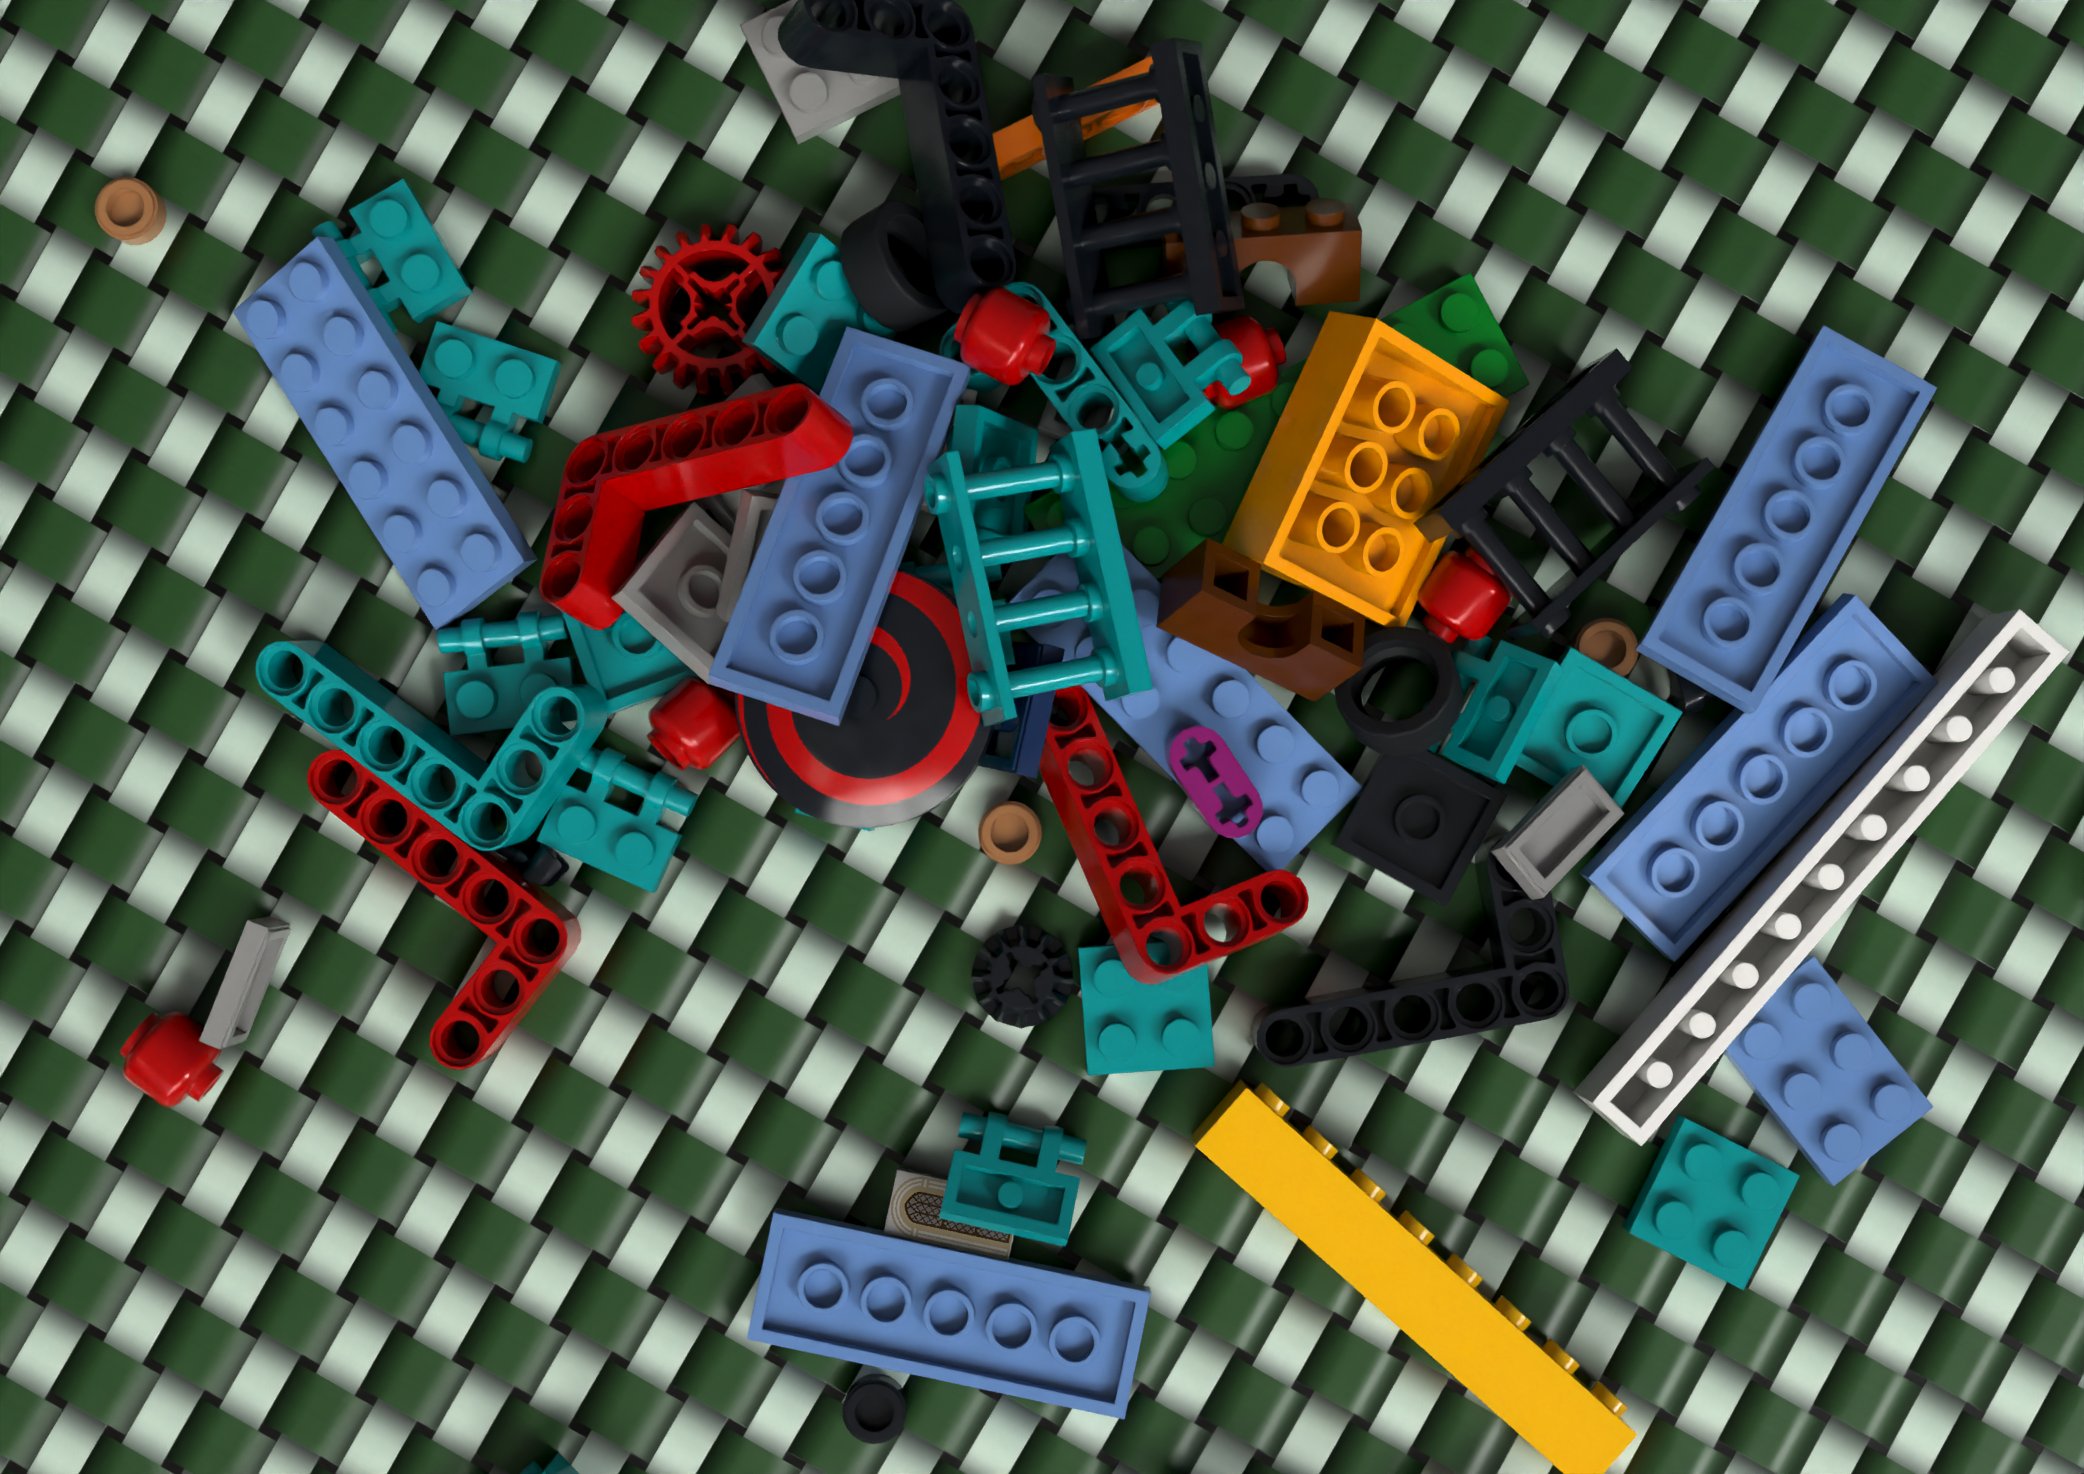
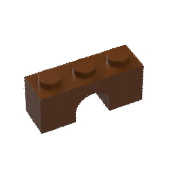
[1161,198,1362,314]
[1156,538,1365,702]

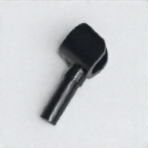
[493,844,570,887]

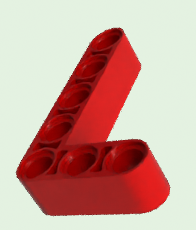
[539,383,853,630]
[1039,685,1309,985]
[307,750,581,1070]

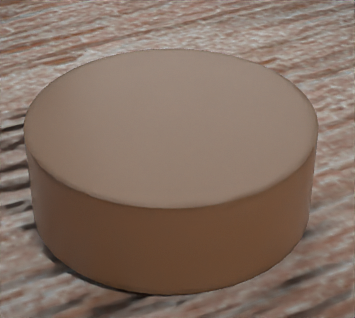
[95,177,167,245]
[1570,618,1638,676]
[978,801,1042,865]

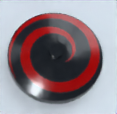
[735,568,995,828]

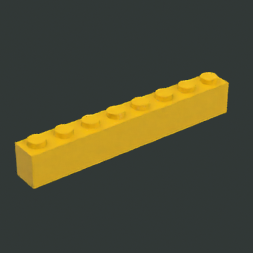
[1191,1079,1637,1474]

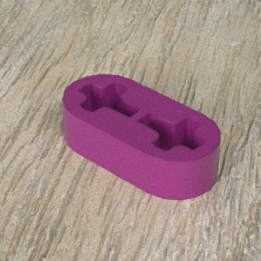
[1165,725,1263,838]

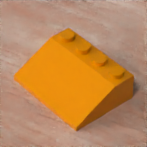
[1222,311,1510,628]

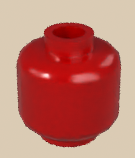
[954,287,1057,386]
[1187,315,1286,409]
[1418,545,1513,644]
[647,676,741,771]
[119,1011,224,1107]

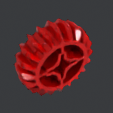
[631,224,787,397]

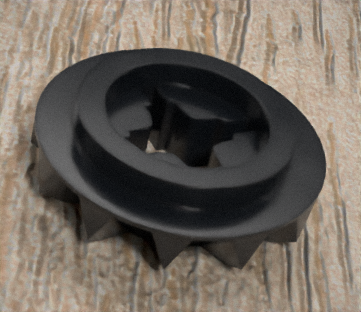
[971,925,1073,1029]

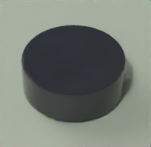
[843,1374,908,1444]

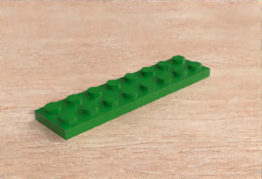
[1022,272,1530,580]

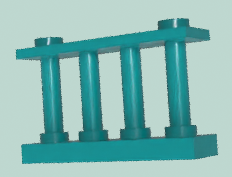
[924,428,1154,727]

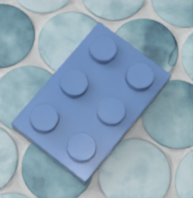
[1723,955,1933,1186]

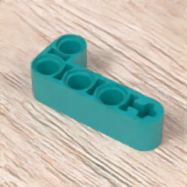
[939,282,1169,502]

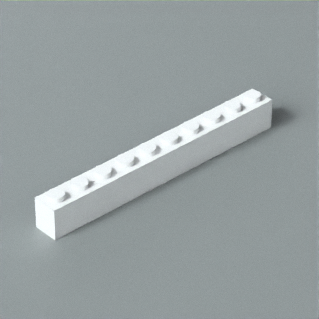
[1573,609,2069,1146]

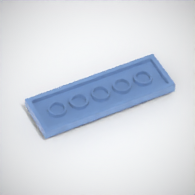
[233,237,538,630]
[1635,325,1937,715]
[708,326,971,726]
[1006,545,1363,872]
[1579,593,1939,962]
[747,1208,1151,1419]

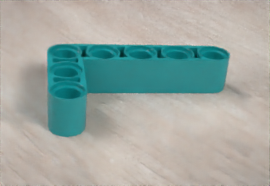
[256,640,607,851]

